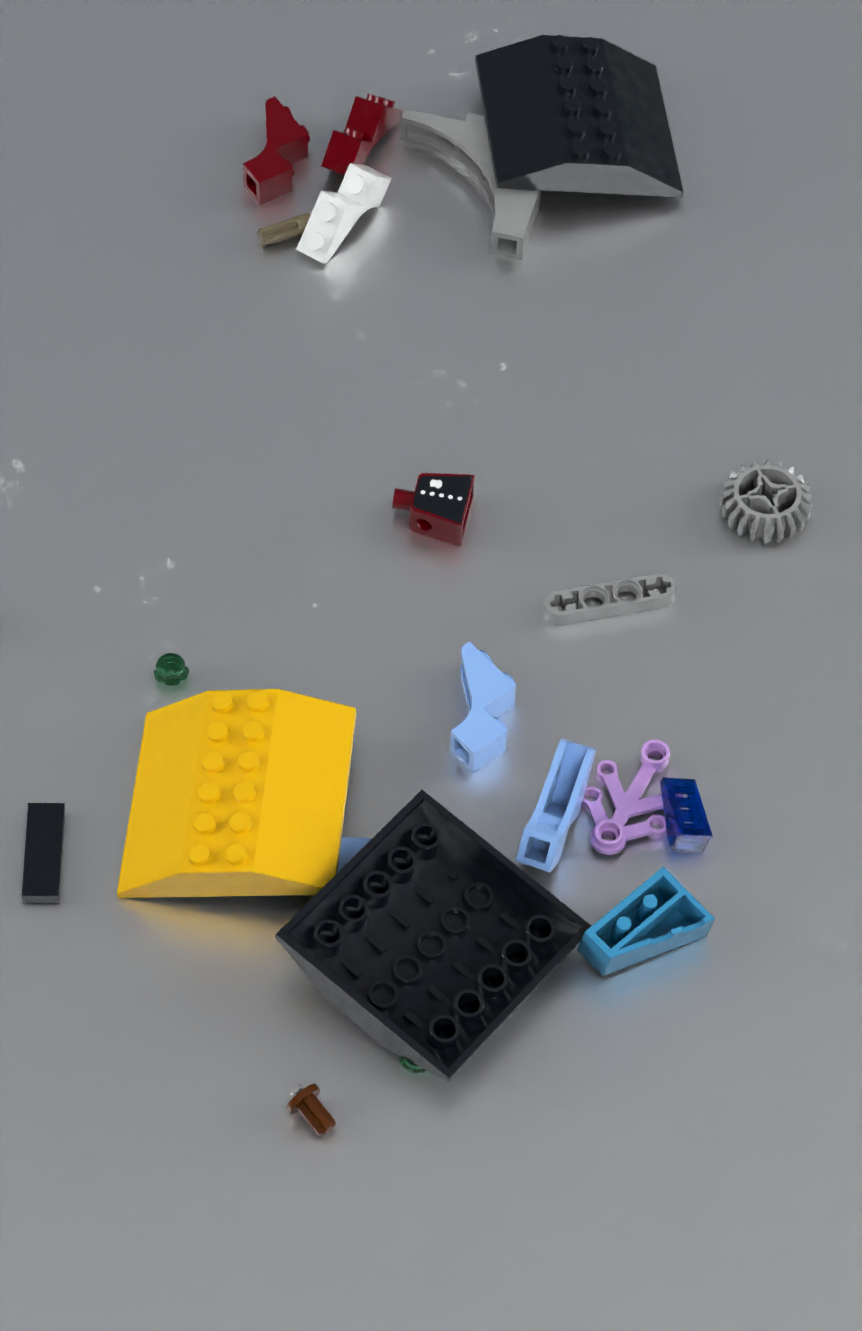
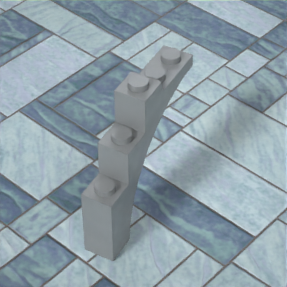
[400,109,541,260]

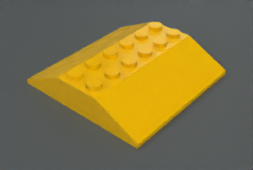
[117,689,357,898]

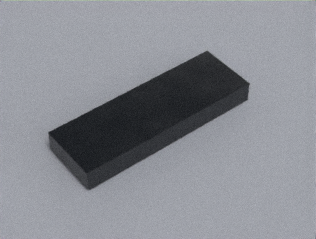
[22,803,65,903]

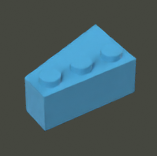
[577,866,715,976]

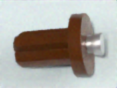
[286,1084,336,1136]

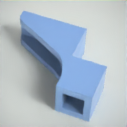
[450,641,516,773]
[515,738,596,872]

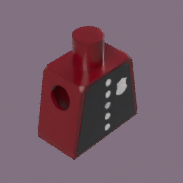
[392,473,475,546]

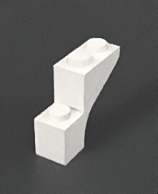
[296,163,392,263]

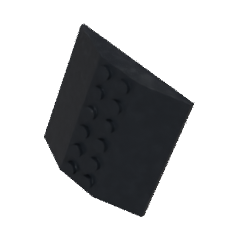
[475,35,684,197]
[275,790,591,1081]

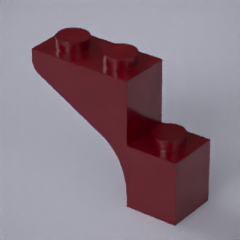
[321,93,403,175]
[243,96,310,205]

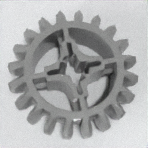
[720,460,813,545]

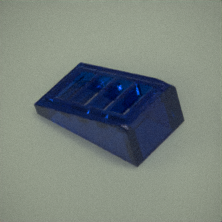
[660,777,713,853]

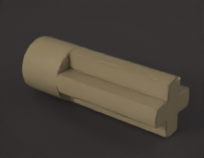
[257,213,310,247]

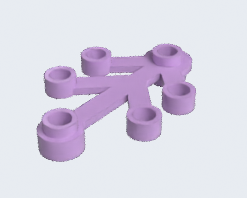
[581,740,683,855]

